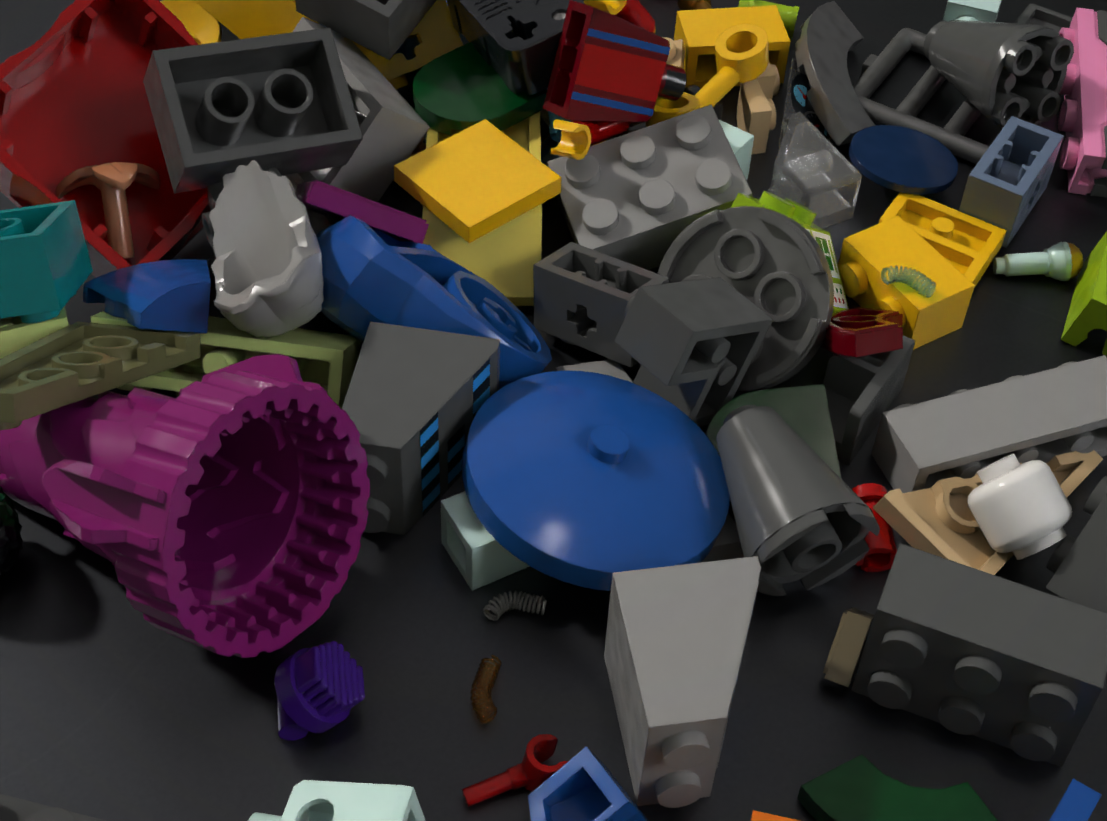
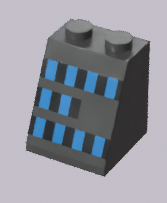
[342,321,500,535]

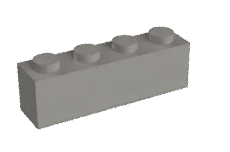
[871,355,1107,493]

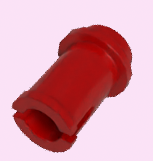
[852,483,897,572]

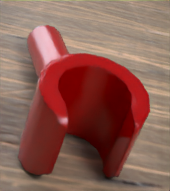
[461,734,568,807]

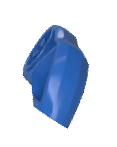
[316,215,552,389]

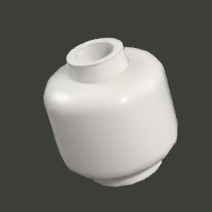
[967,453,1073,560]

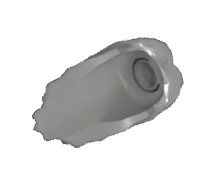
[209,160,324,338]

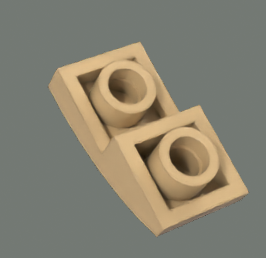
[736,62,780,154]

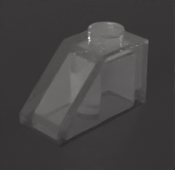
[768,112,862,229]

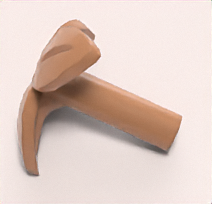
[55,162,161,258]

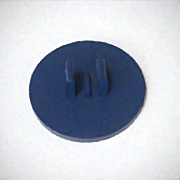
[849,125,958,195]

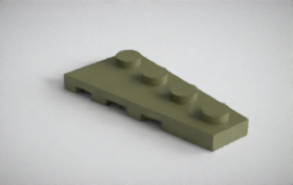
[0,321,200,430]

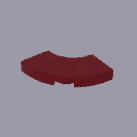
[822,307,903,357]

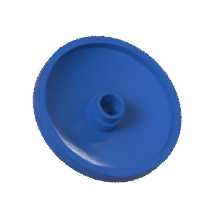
[461,371,730,591]

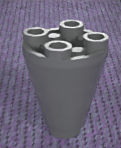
[924,20,1074,129]

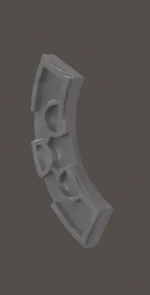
[795,1,876,146]

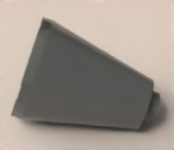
[716,405,880,596]

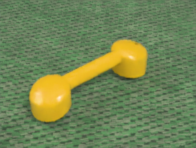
[646,24,769,127]

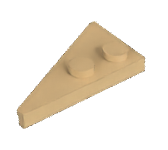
[873,450,1103,575]

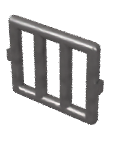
[853,28,1041,165]

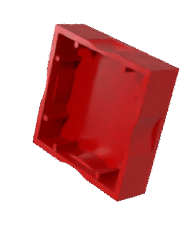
[0,0,210,278]

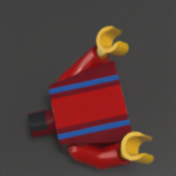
[543,0,687,160]

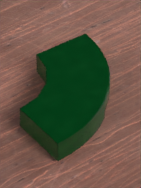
[797,754,998,821]

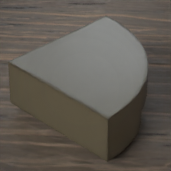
[823,607,874,687]

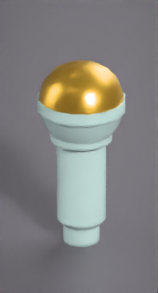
[993,242,1083,281]

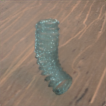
[881,265,936,298]

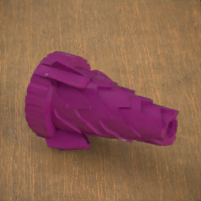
[0,354,370,658]

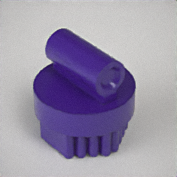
[275,641,365,740]

